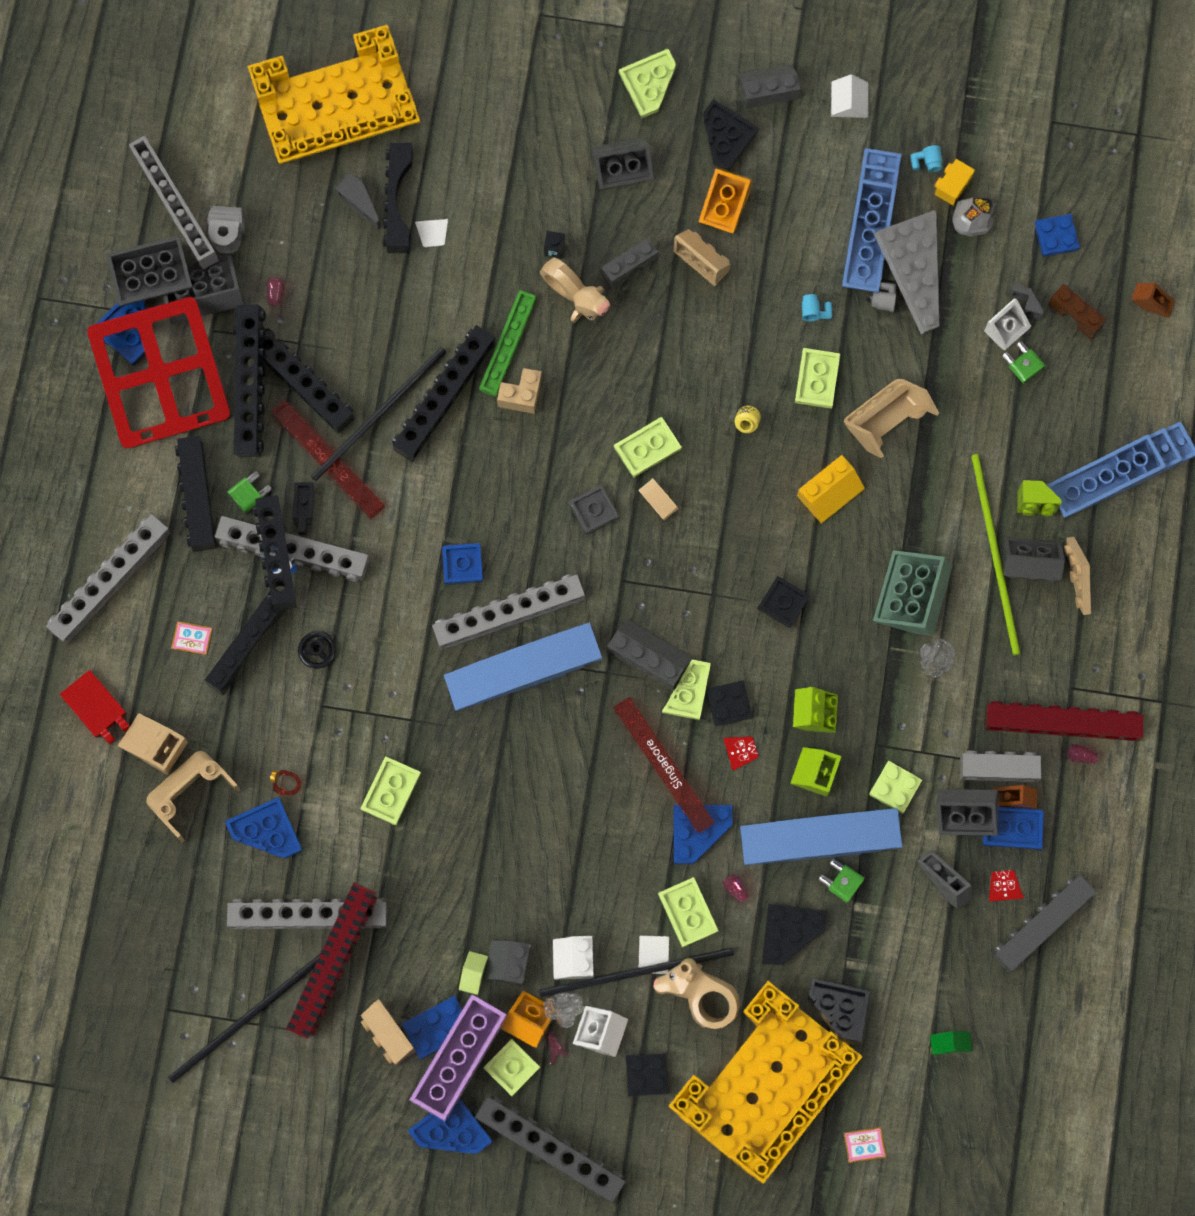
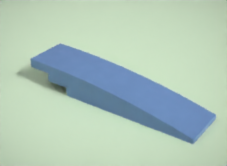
[842,148,901,293]
[1047,421,1195,518]
[444,622,602,711]
[740,808,902,865]

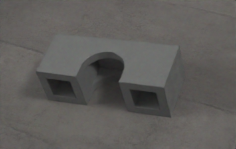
[602,238,658,289]

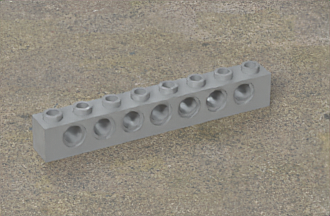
[129,136,219,269]
[46,514,171,645]
[215,516,369,582]
[432,574,585,651]
[227,899,387,929]

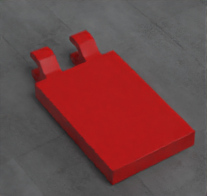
[59,670,130,745]

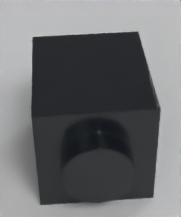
[544,231,565,259]

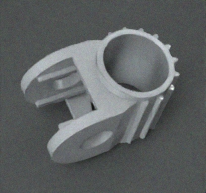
[206,206,245,255]

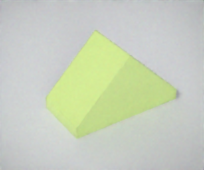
[459,951,488,995]

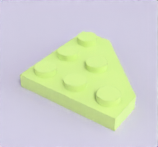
[619,49,676,118]

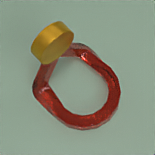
[270,770,301,796]

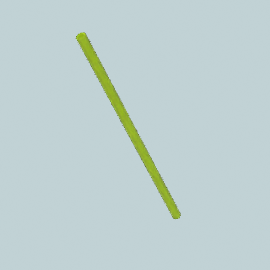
[971,454,1021,656]

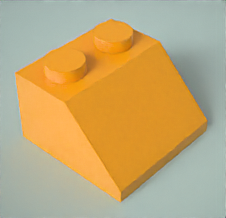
[501,991,558,1048]

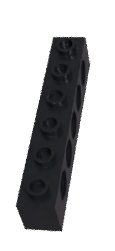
[253,495,297,611]

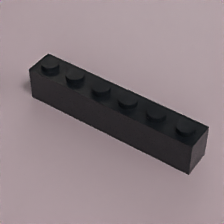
[175,435,216,552]

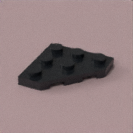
[703,99,759,171]
[762,904,827,966]
[808,978,870,1046]

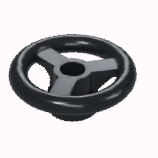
[298,631,336,669]

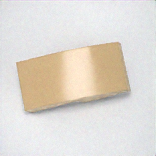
[638,479,678,520]

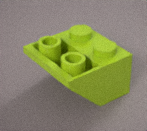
[1017,480,1062,517]
[793,687,838,733]
[790,747,841,797]

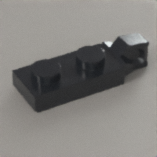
[293,482,314,535]

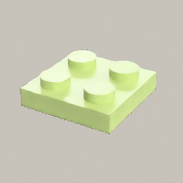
[869,761,922,814]
[484,1039,540,1096]

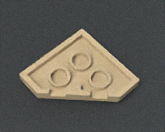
[1064,537,1091,615]

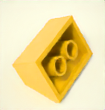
[797,455,865,524]

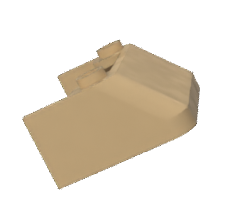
[844,379,939,458]
[147,751,241,843]

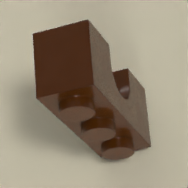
[1048,284,1107,340]

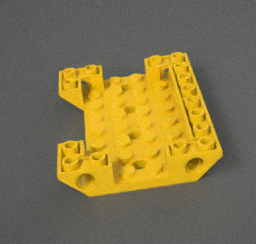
[248,24,420,164]
[668,981,863,1184]

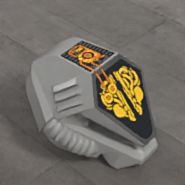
[952,197,995,236]

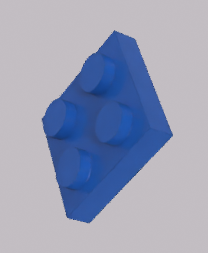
[1034,214,1080,257]
[442,543,483,585]

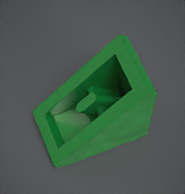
[930,1031,972,1055]

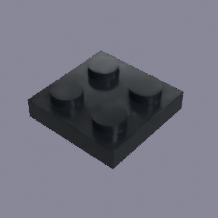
[757,576,810,628]
[706,680,753,727]
[626,1053,668,1096]

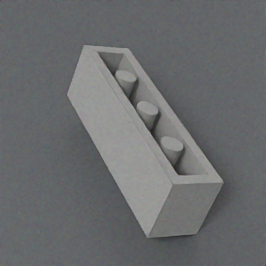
[960,751,1041,782]

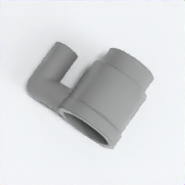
[871,282,897,312]

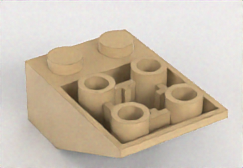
[118,713,188,775]

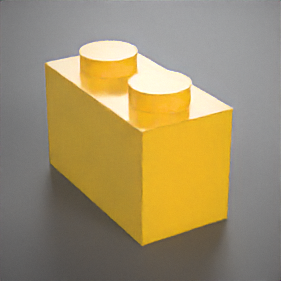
[934,159,975,206]

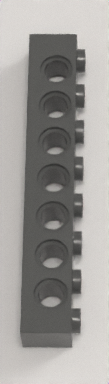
[475,1096,625,1204]

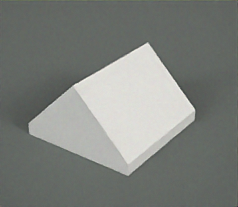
[831,74,868,118]
[984,298,1031,350]

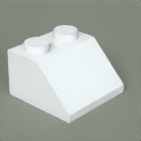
[553,936,593,980]
[573,1006,628,1057]

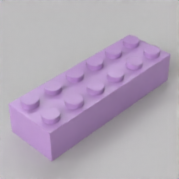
[410,995,507,1122]

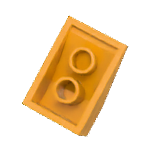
[699,168,754,234]

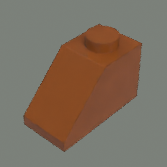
[1131,283,1175,317]
[992,785,1037,809]

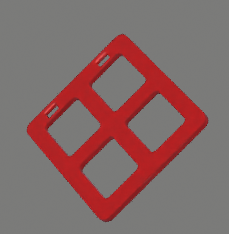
[87,297,230,448]

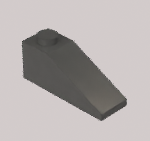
[335,173,380,229]
[917,850,972,910]

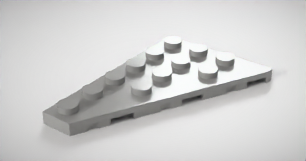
[874,210,939,334]

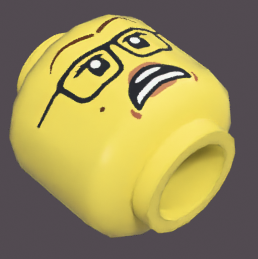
[735,405,761,434]

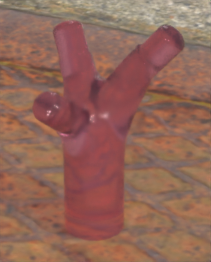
[546,1032,567,1065]

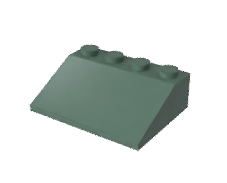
[873,550,953,636]

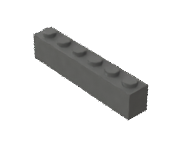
[993,875,1096,973]

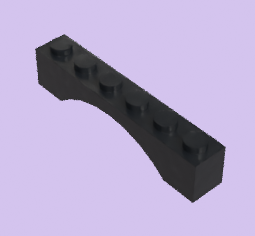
[383,143,413,253]
[205,589,286,695]

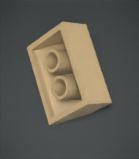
[673,229,730,286]
[361,999,416,1066]

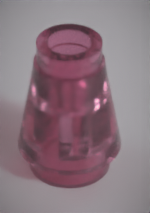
[266,278,285,306]
[1067,743,1098,764]
[722,873,749,903]

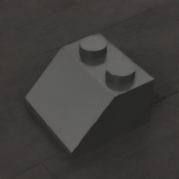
[484,940,531,986]

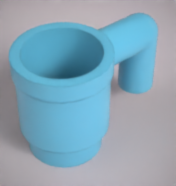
[911,145,943,173]
[802,294,833,321]

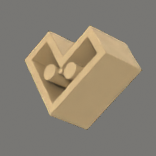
[497,368,542,414]

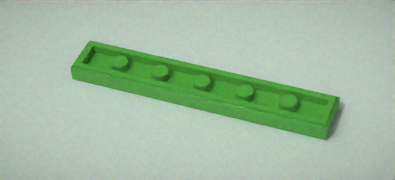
[479,290,537,397]

